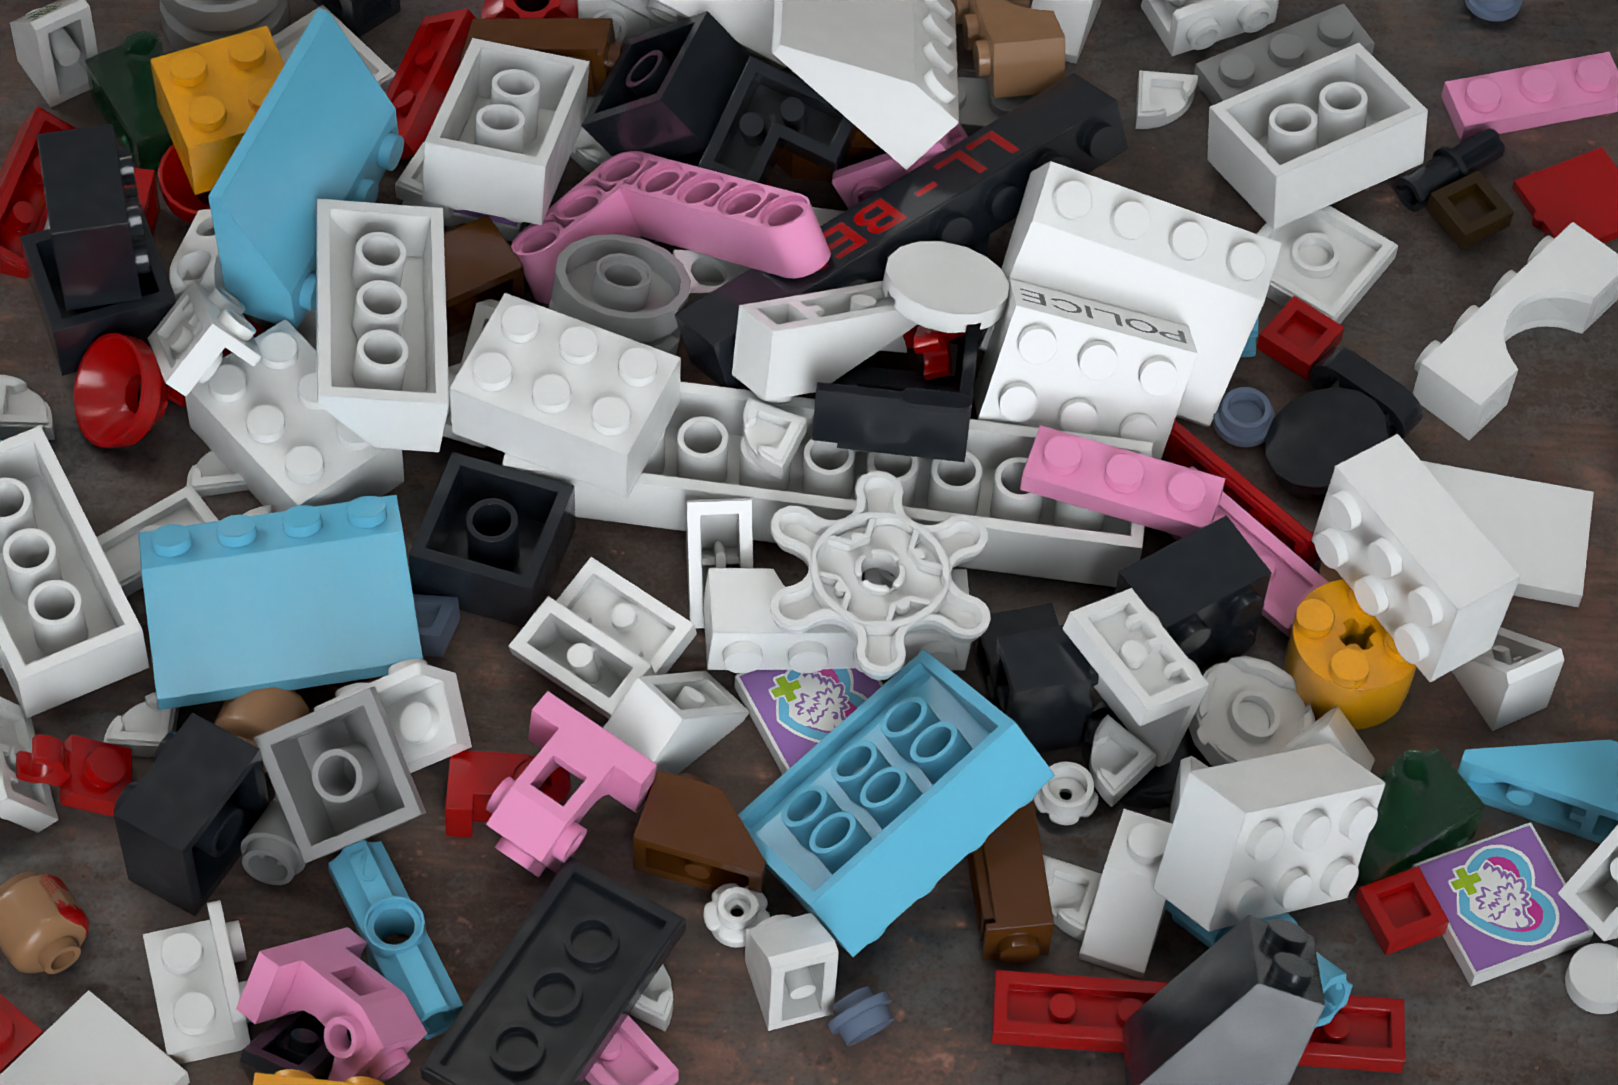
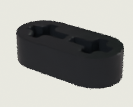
[1310,346,1423,439]

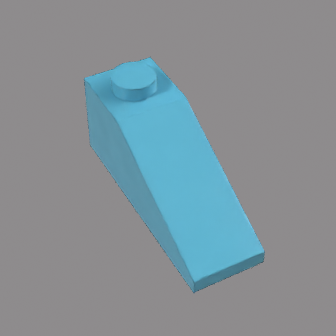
[1450,739,1618,844]

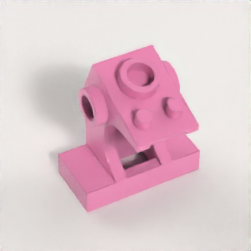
[486,691,657,878]
[236,927,427,1082]

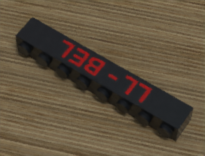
[675,73,1128,389]

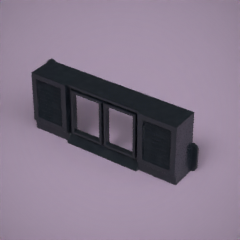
[812,156,990,462]

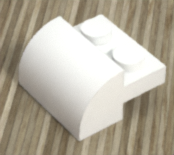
[509,557,697,719]

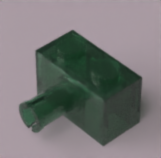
[85,31,173,175]
[1356,747,1486,887]

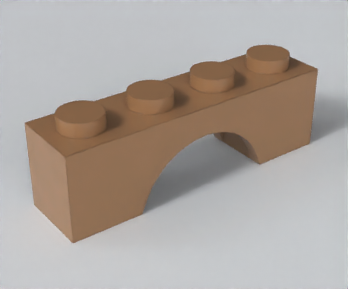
[952,0,1065,98]

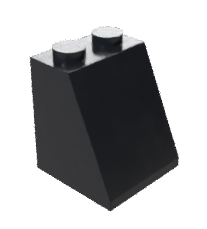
[1122,915,1325,1085]

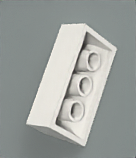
[316,199,449,452]

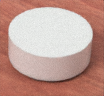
[1565,943,1618,1014]

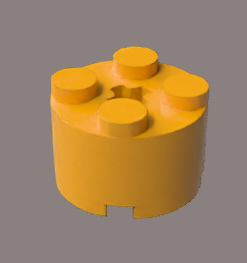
[1283,579,1417,730]

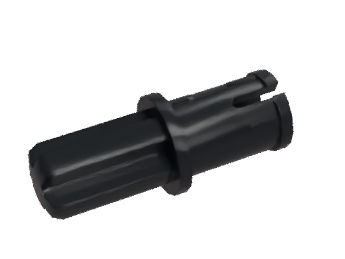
[1395,128,1505,212]

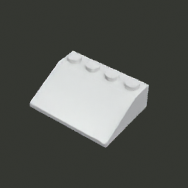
[772,0,959,170]
[978,161,1282,427]

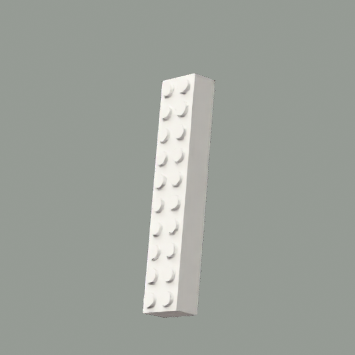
[502,382,1153,587]

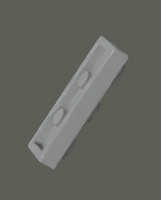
[1194,3,1375,105]

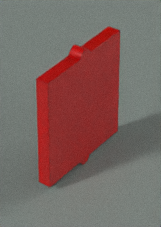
[1512,147,1618,243]

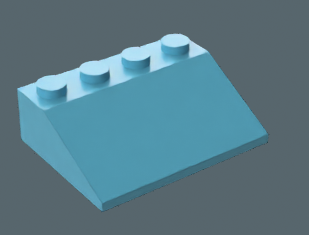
[208,8,404,330]
[138,495,423,710]
[738,649,1055,957]

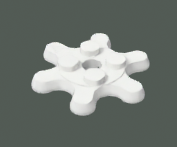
[770,471,991,680]

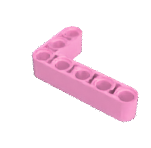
[511,151,831,304]

